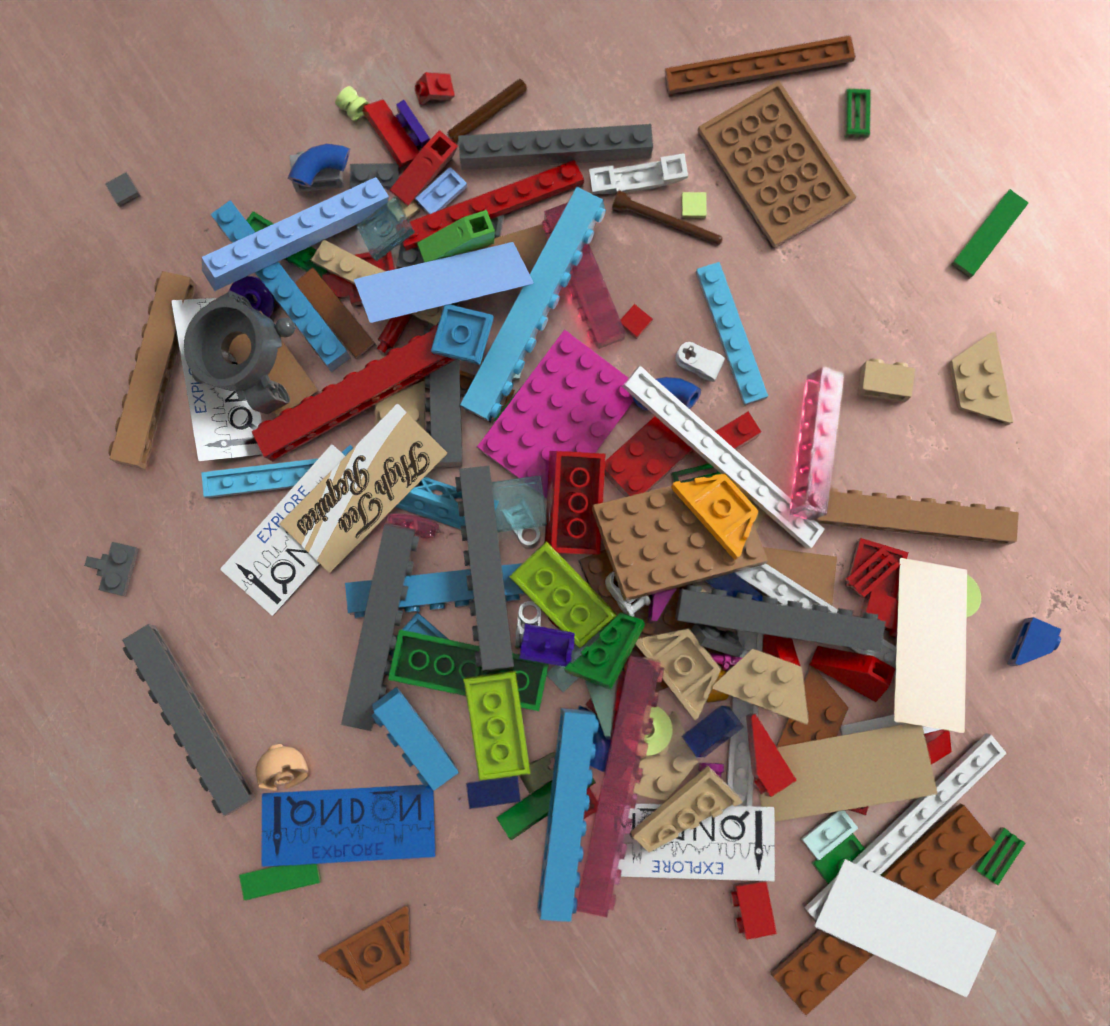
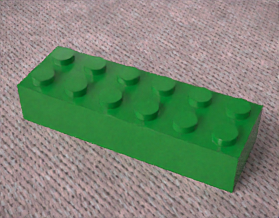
[388,629,549,711]

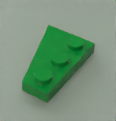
[564,613,645,690]

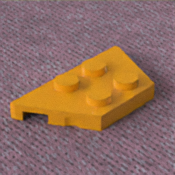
[671,474,758,561]

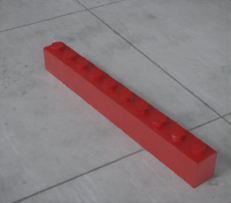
[252,324,456,462]

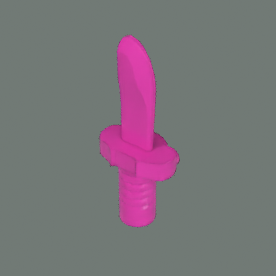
[708,652,742,671]

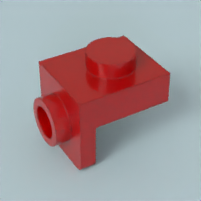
[415,72,455,105]

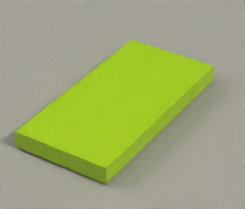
[509,541,617,649]
[464,671,531,781]

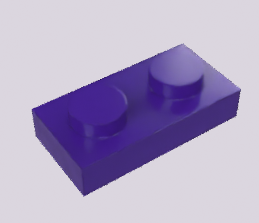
[395,100,430,149]

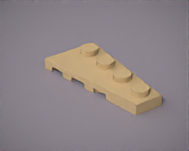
[631,766,743,852]

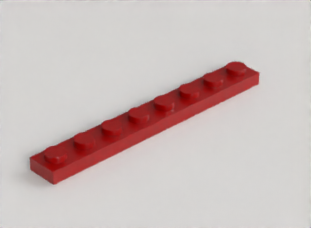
[396,160,584,251]

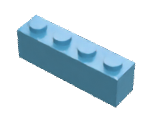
[372,687,459,791]

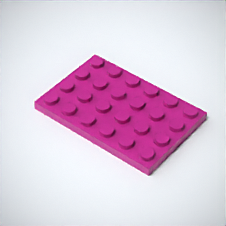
[476,329,634,500]

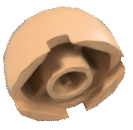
[255,744,309,792]

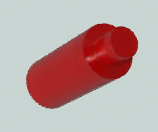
[377,314,412,354]

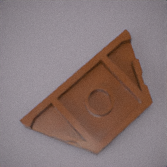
[776,666,849,747]
[318,905,410,991]

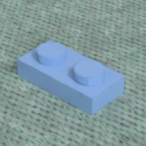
[415,167,467,214]

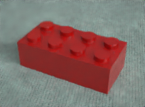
[605,416,694,497]
[544,451,606,555]

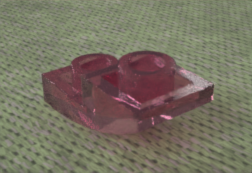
[388,514,441,538]

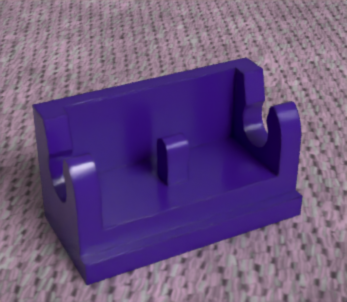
[519,624,575,667]

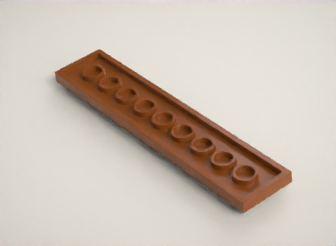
[771,803,995,1016]

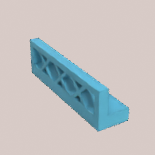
[395,477,500,529]

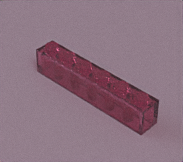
[541,202,626,350]
[790,367,844,520]

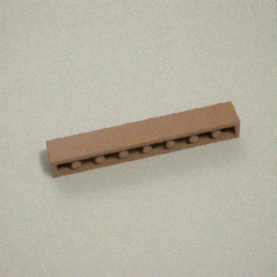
[108,271,196,470]
[813,487,1019,545]

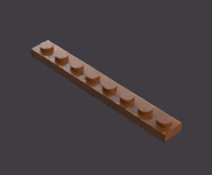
[664,35,856,94]

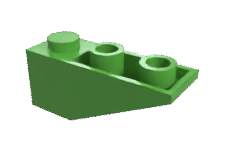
[417,210,495,263]

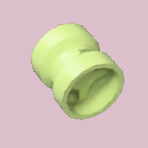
[335,86,369,121]

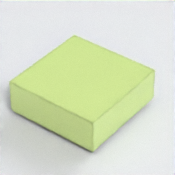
[682,192,707,218]

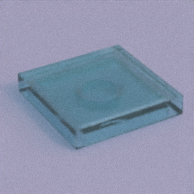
[357,197,415,261]
[491,475,548,532]

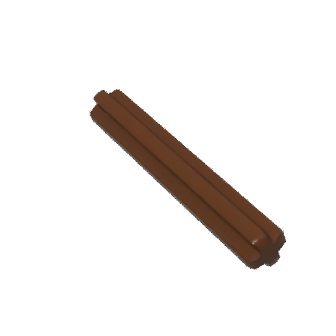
[447,79,527,143]

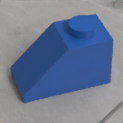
[1007,617,1062,666]

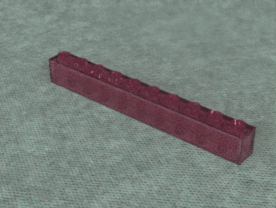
[577,654,664,917]

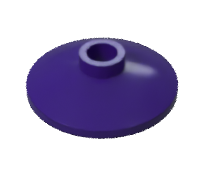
[229,276,274,317]

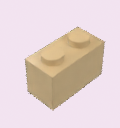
[857,359,915,402]

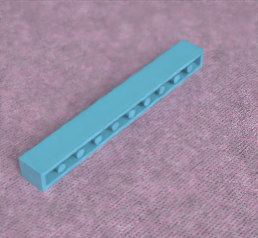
[460,187,606,422]

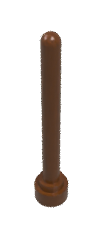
[612,190,723,245]

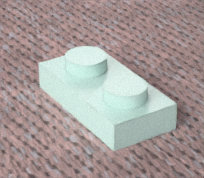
[801,810,858,860]

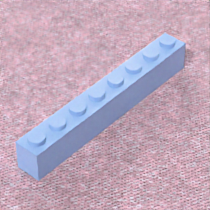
[202,177,389,291]

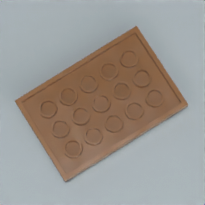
[698,80,856,248]
[592,474,768,602]

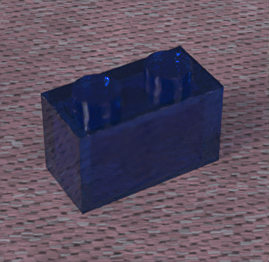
[682,705,744,757]
[466,776,521,809]

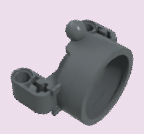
[184,291,295,414]

